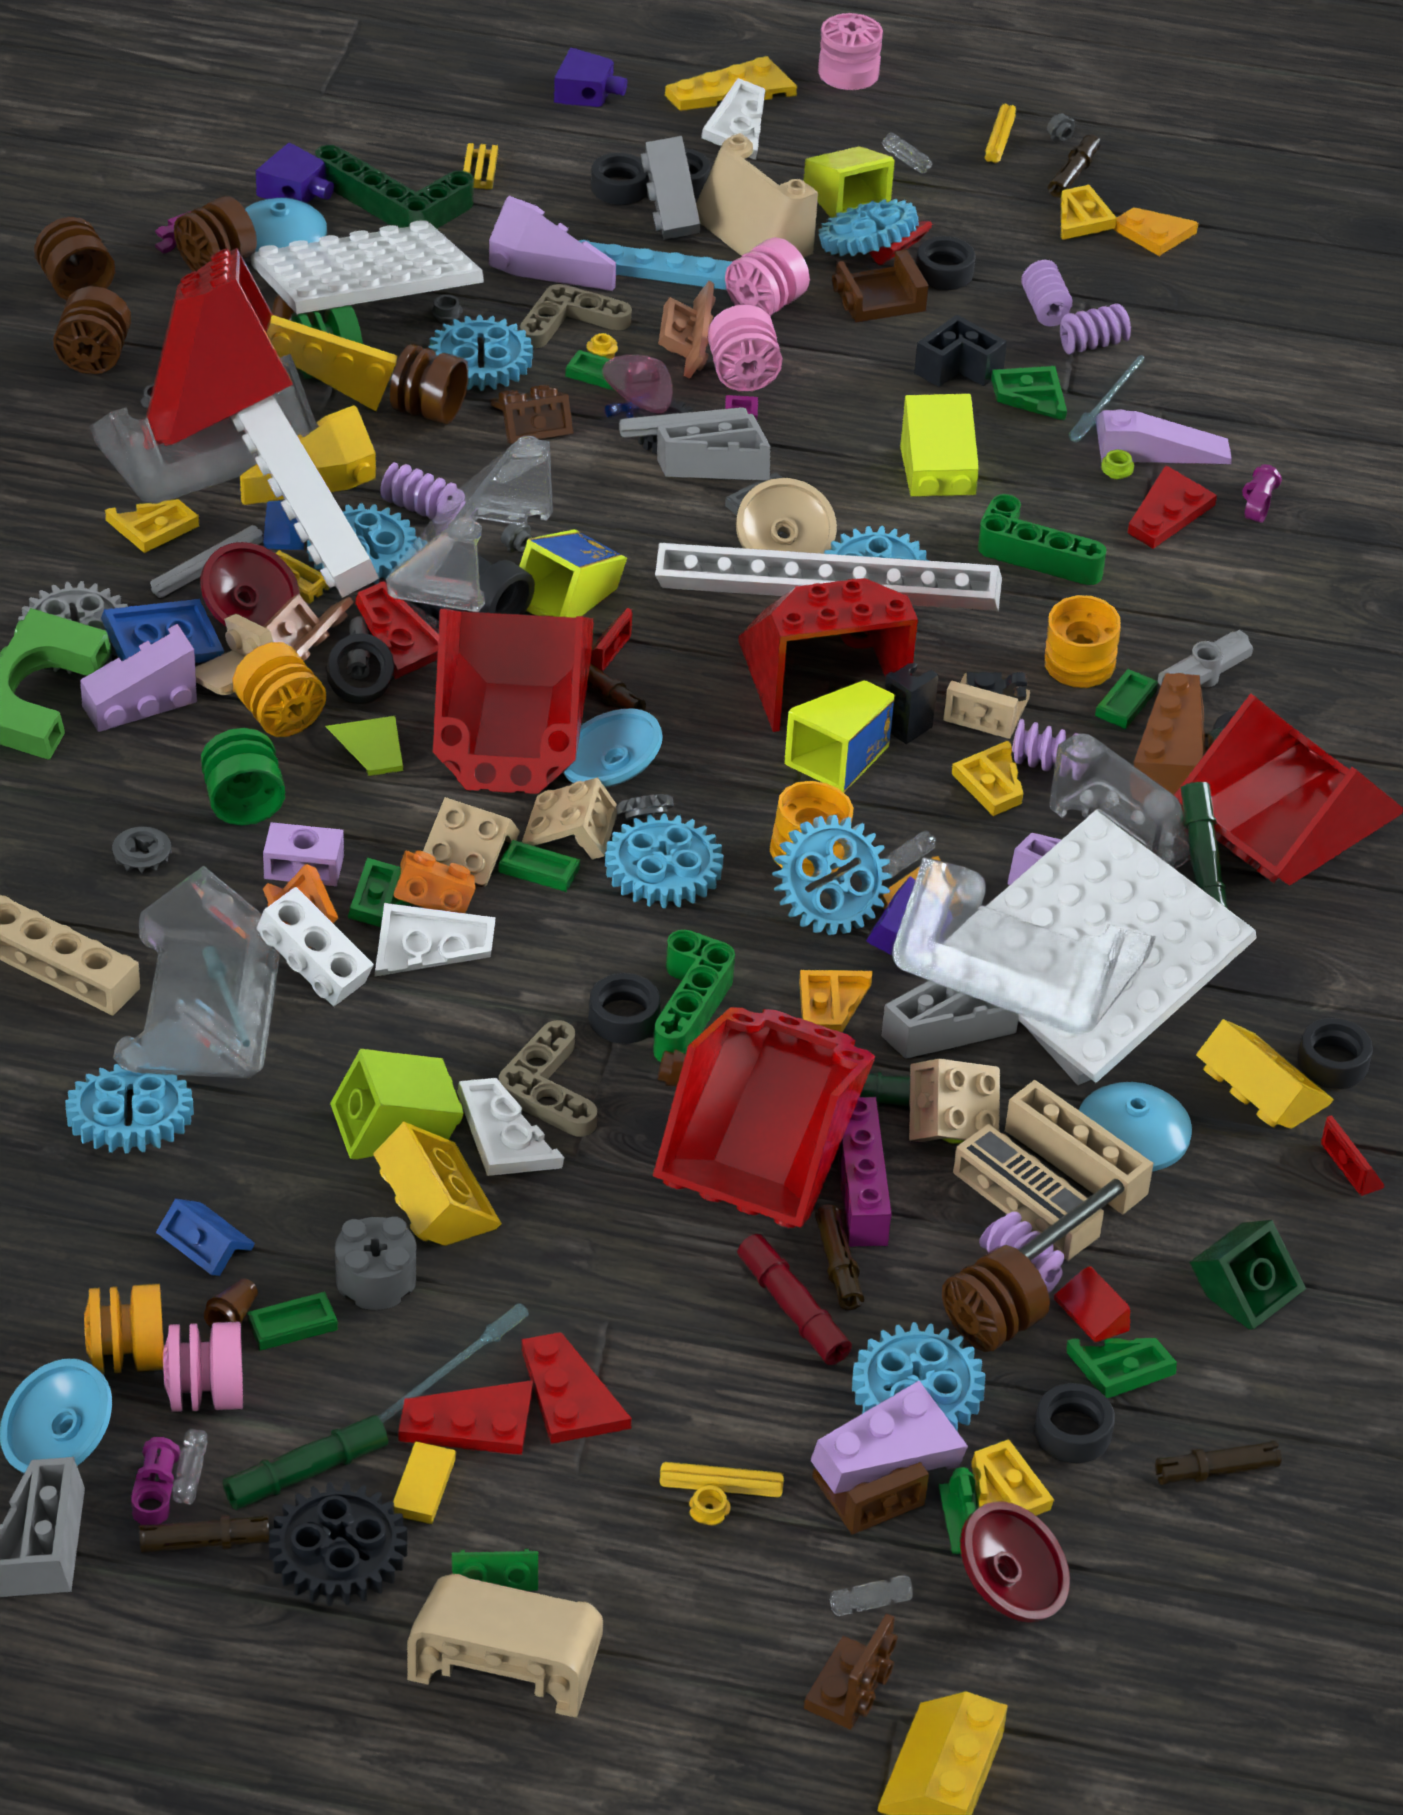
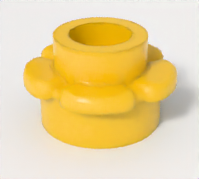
[586,333,618,359]
[689,1486,731,1525]

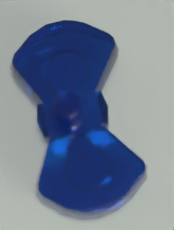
[605,395,651,418]

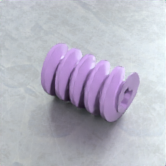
[1021,260,1073,326]
[1060,303,1131,355]
[380,462,457,521]
[1012,719,1090,778]
[979,1211,1064,1293]

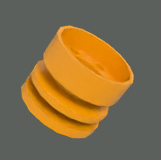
[1045,595,1121,688]
[232,642,326,737]
[770,781,854,877]
[84,1284,164,1374]

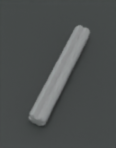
[619,407,748,438]
[150,525,263,598]

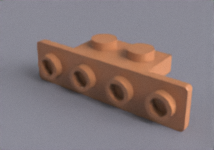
[658,281,716,379]
[263,594,354,661]

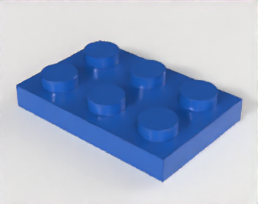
[101,599,224,663]

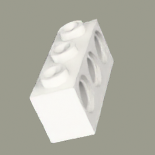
[256,887,374,1007]

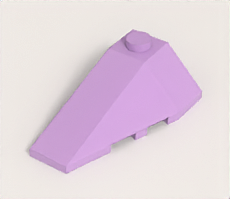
[489,196,616,291]
[1096,410,1231,464]

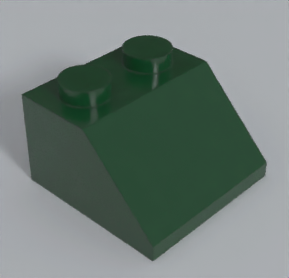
[1190,1220,1306,1329]

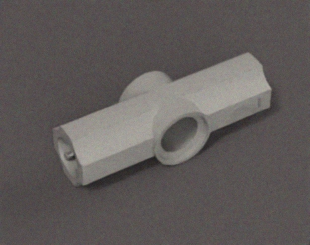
[1158,630,1253,687]

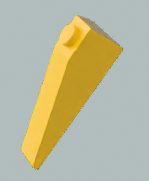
[240,405,376,505]

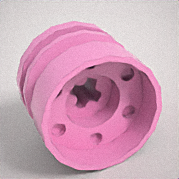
[818,13,883,90]
[725,237,810,317]
[708,305,782,391]
[163,1322,243,1412]

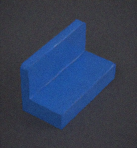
[263,501,305,550]
[156,1198,255,1276]

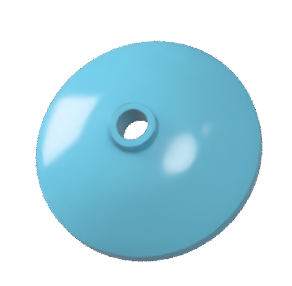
[245,198,327,252]
[563,709,663,788]
[1079,1082,1192,1172]
[0,1359,112,1474]

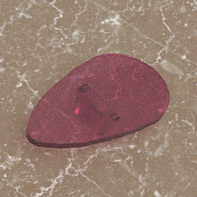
[603,354,673,413]

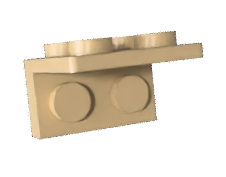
[195,614,273,695]
[943,673,1030,739]
[522,777,617,860]
[423,797,520,887]
[909,1059,1000,1142]

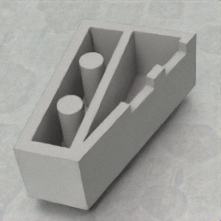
[641,136,700,240]
[657,414,770,480]
[881,958,1021,1059]
[0,1457,85,1597]

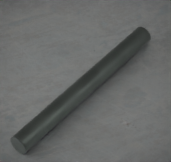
[1019,1179,1124,1261]

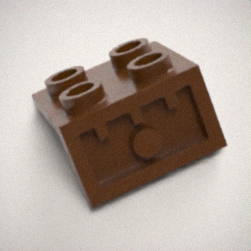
[490,385,573,444]
[812,1462,929,1535]
[804,1613,898,1730]

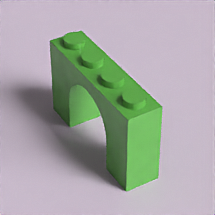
[0,608,112,760]

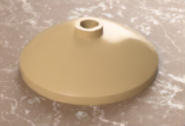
[736,478,837,554]

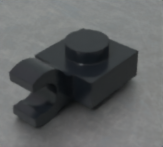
[966,672,1027,701]

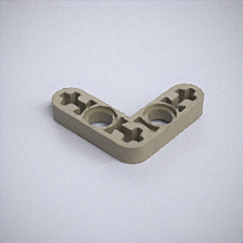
[520,284,632,348]
[499,1020,597,1136]

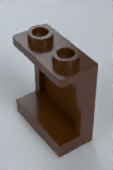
[832,250,929,323]

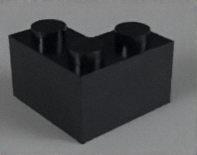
[914,315,1007,387]

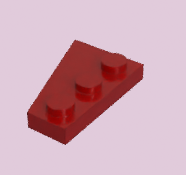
[1128,465,1217,549]
[355,581,439,679]
[521,1332,632,1444]
[398,1380,533,1455]

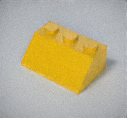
[1196,1019,1334,1129]
[373,1122,502,1246]
[878,1691,1008,1815]

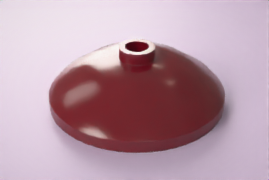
[200,542,300,627]
[960,1501,1070,1622]

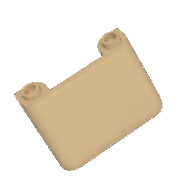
[696,133,818,258]
[408,1574,603,1718]

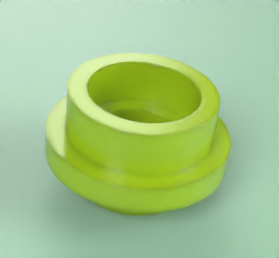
[1101,450,1134,479]

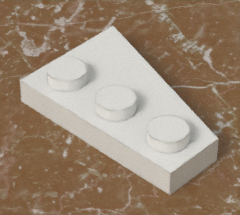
[701,78,765,160]
[375,903,495,977]
[457,1078,564,1176]

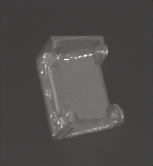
[1049,734,1190,869]

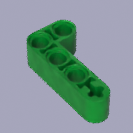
[978,494,1107,585]
[653,930,735,1062]

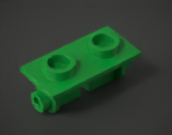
[938,1467,978,1554]
[452,1548,538,1591]

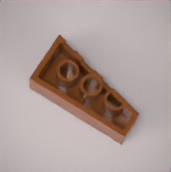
[1134,673,1206,797]

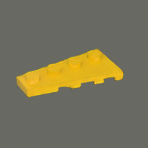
[665,56,797,111]
[265,315,397,411]

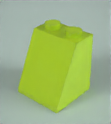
[330,1049,464,1160]

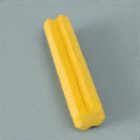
[984,104,1016,163]
[660,1462,784,1497]

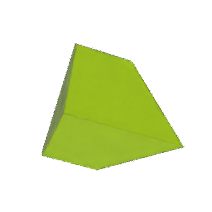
[325,716,403,776]

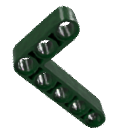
[315,145,474,229]

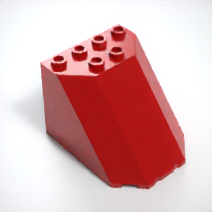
[142,248,293,450]
[738,578,918,732]
[433,609,594,794]
[1172,693,1403,886]
[653,1007,875,1228]

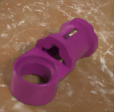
[1242,464,1282,523]
[132,1437,181,1525]

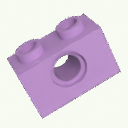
[263,822,344,886]

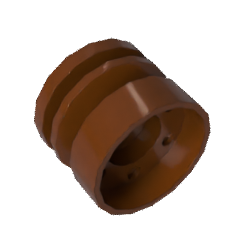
[174,195,257,271]
[34,217,115,300]
[53,286,131,374]
[390,344,469,425]
[942,1245,1050,1352]

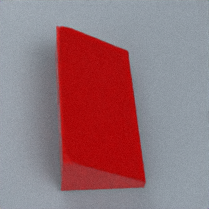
[869,221,933,265]
[591,608,633,671]
[1321,1115,1384,1196]
[1054,1266,1130,1342]

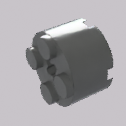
[335,1217,416,1310]

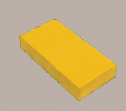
[393,1441,456,1524]

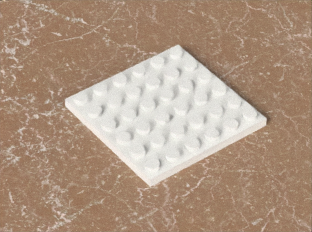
[250,221,483,314]
[937,810,1257,1083]

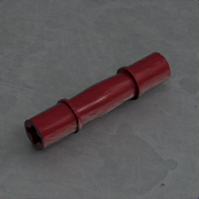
[737,1234,852,1365]

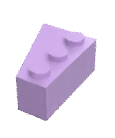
[80,624,197,732]

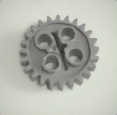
[18,581,128,674]

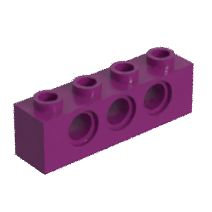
[837,1097,892,1247]

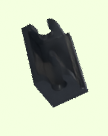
[885,663,938,744]

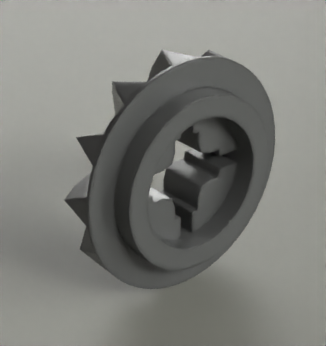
[616,794,674,820]
[112,827,172,873]

